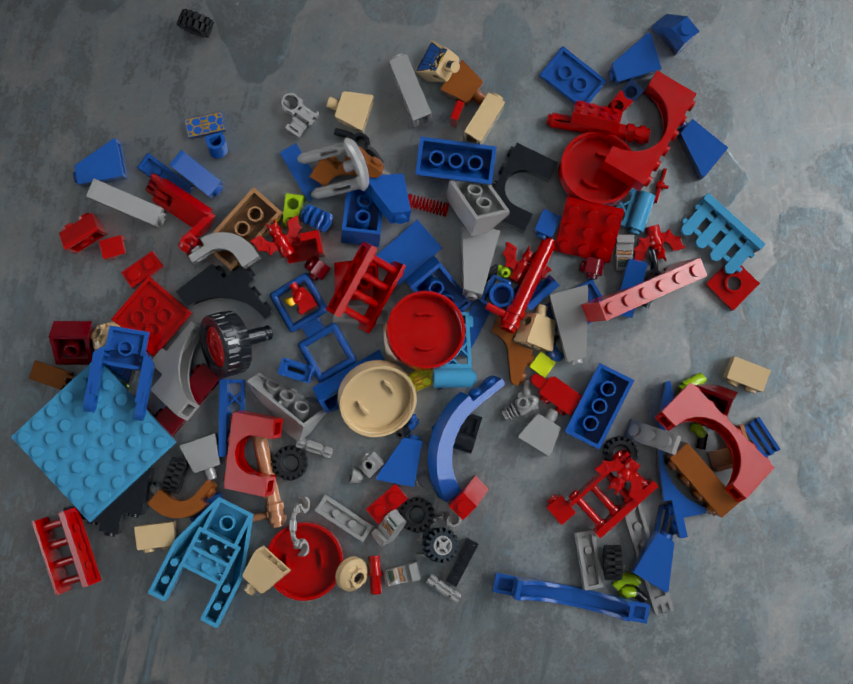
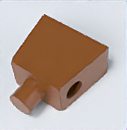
[440,60,487,107]

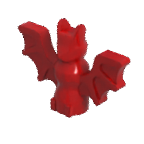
[250,216,302,259]
[633,224,685,261]
[502,242,552,285]
[594,457,645,502]

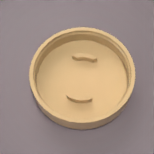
[337,360,417,437]

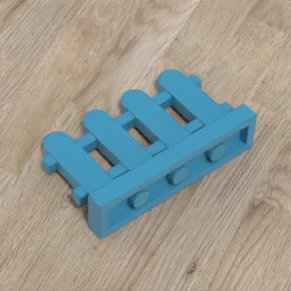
[681,193,765,275]

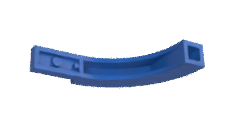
[428,375,505,502]

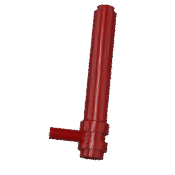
[546,112,651,145]
[485,237,556,334]

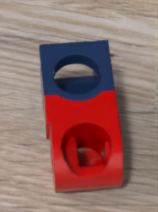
[607,79,644,112]

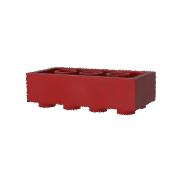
[571,100,623,133]

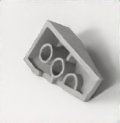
[246,372,326,442]

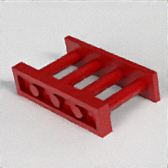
[326,242,406,334]
[567,450,659,539]
[32,507,102,596]

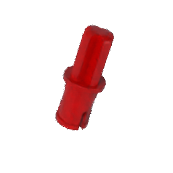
[368,555,383,595]

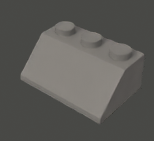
[445,180,510,236]

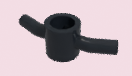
[334,128,384,164]
[642,249,661,309]

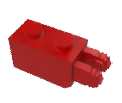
[529,374,582,416]

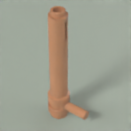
[251,436,287,528]

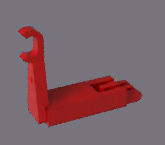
[145,174,216,253]

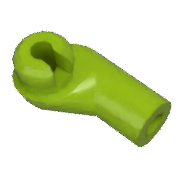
[612,572,642,591]

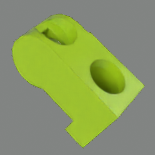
[283,193,305,229]

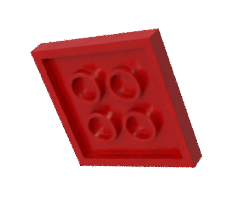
[554,197,624,263]
[111,276,193,357]

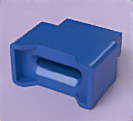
[277,357,315,383]

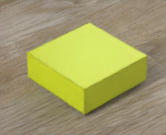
[529,351,556,378]

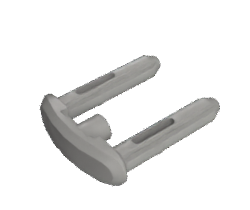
[297,138,369,199]

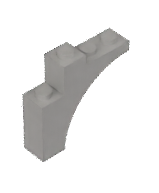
[150,322,200,421]

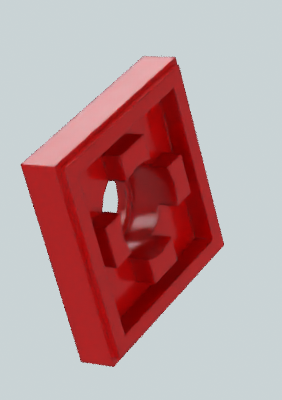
[705,263,760,311]

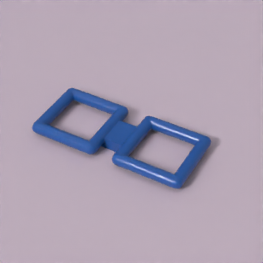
[270,273,356,382]

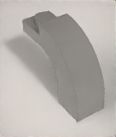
[188,232,261,269]

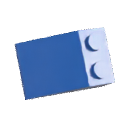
[341,185,383,247]
[405,256,473,312]

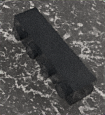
[446,537,479,587]

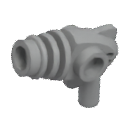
[501,380,539,420]

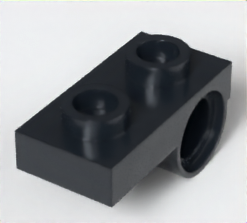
[453,413,483,454]

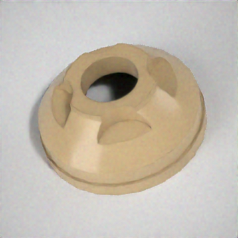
[91,322,120,351]
[336,556,367,592]

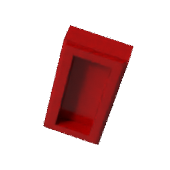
[450,100,465,128]

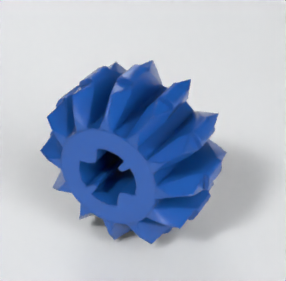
[300,204,333,232]

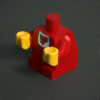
[284,281,317,315]

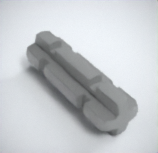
[295,438,333,458]
[426,574,461,603]

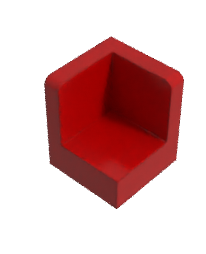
[99,235,126,261]

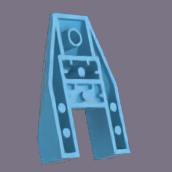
[148,497,254,628]

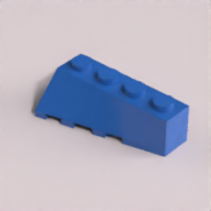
[312,350,386,413]

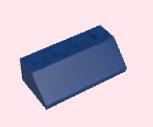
[415,136,497,185]
[565,363,635,450]

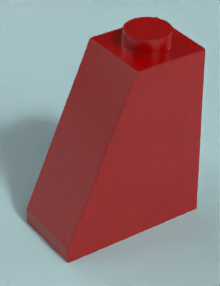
[448,476,489,520]

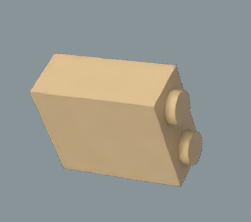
[463,92,505,144]

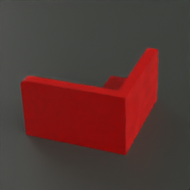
[287,230,326,264]

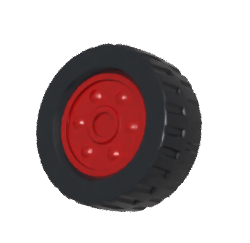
[199,310,273,378]

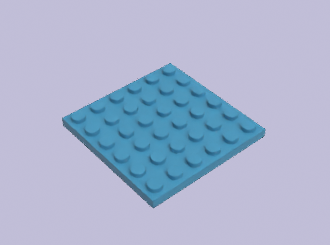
[11,363,177,522]

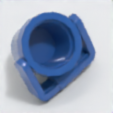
[480,275,514,308]

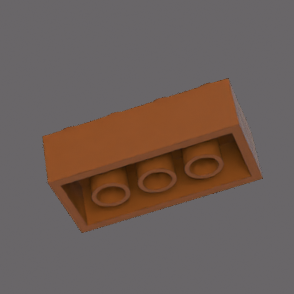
[663,441,740,518]

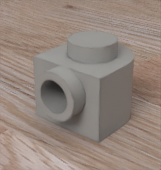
[359,452,384,478]

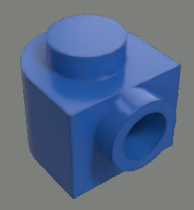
[204,131,228,158]

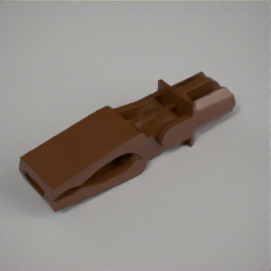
[28,360,76,390]

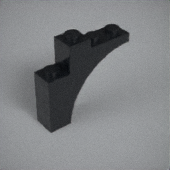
[176,264,273,320]
[63,468,155,537]

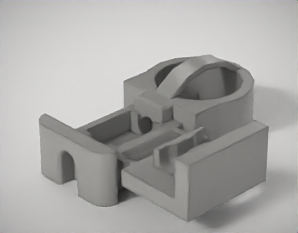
[281,93,319,140]

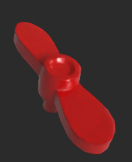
[654,168,669,203]

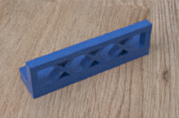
[219,379,245,457]

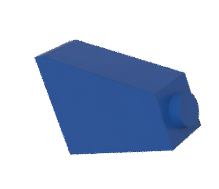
[652,14,699,56]
[608,32,662,86]
[677,119,728,180]
[73,138,127,187]
[169,150,224,199]
[365,173,411,224]
[376,434,423,487]
[630,530,674,593]

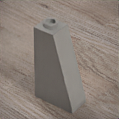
[389,54,432,128]
[86,179,167,228]
[461,223,500,300]
[548,285,588,365]

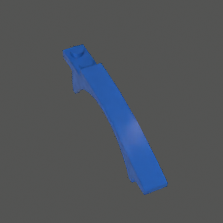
[656,381,707,538]
[492,572,650,624]

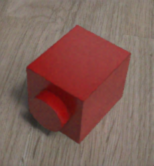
[545,493,576,525]

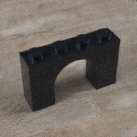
[492,143,558,233]

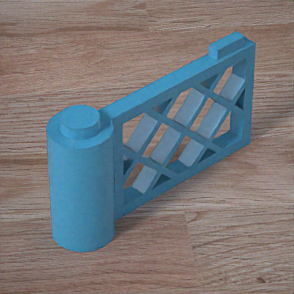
[617,189,656,235]
[432,312,477,388]

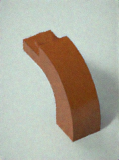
[147,480,219,518]

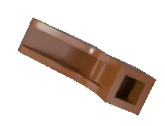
[310,147,385,186]
[490,315,534,386]

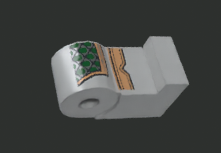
[614,235,634,271]
[371,509,406,547]
[382,560,421,586]

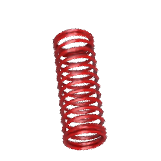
[408,193,449,217]

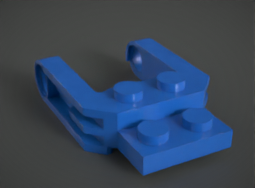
[83,325,155,421]

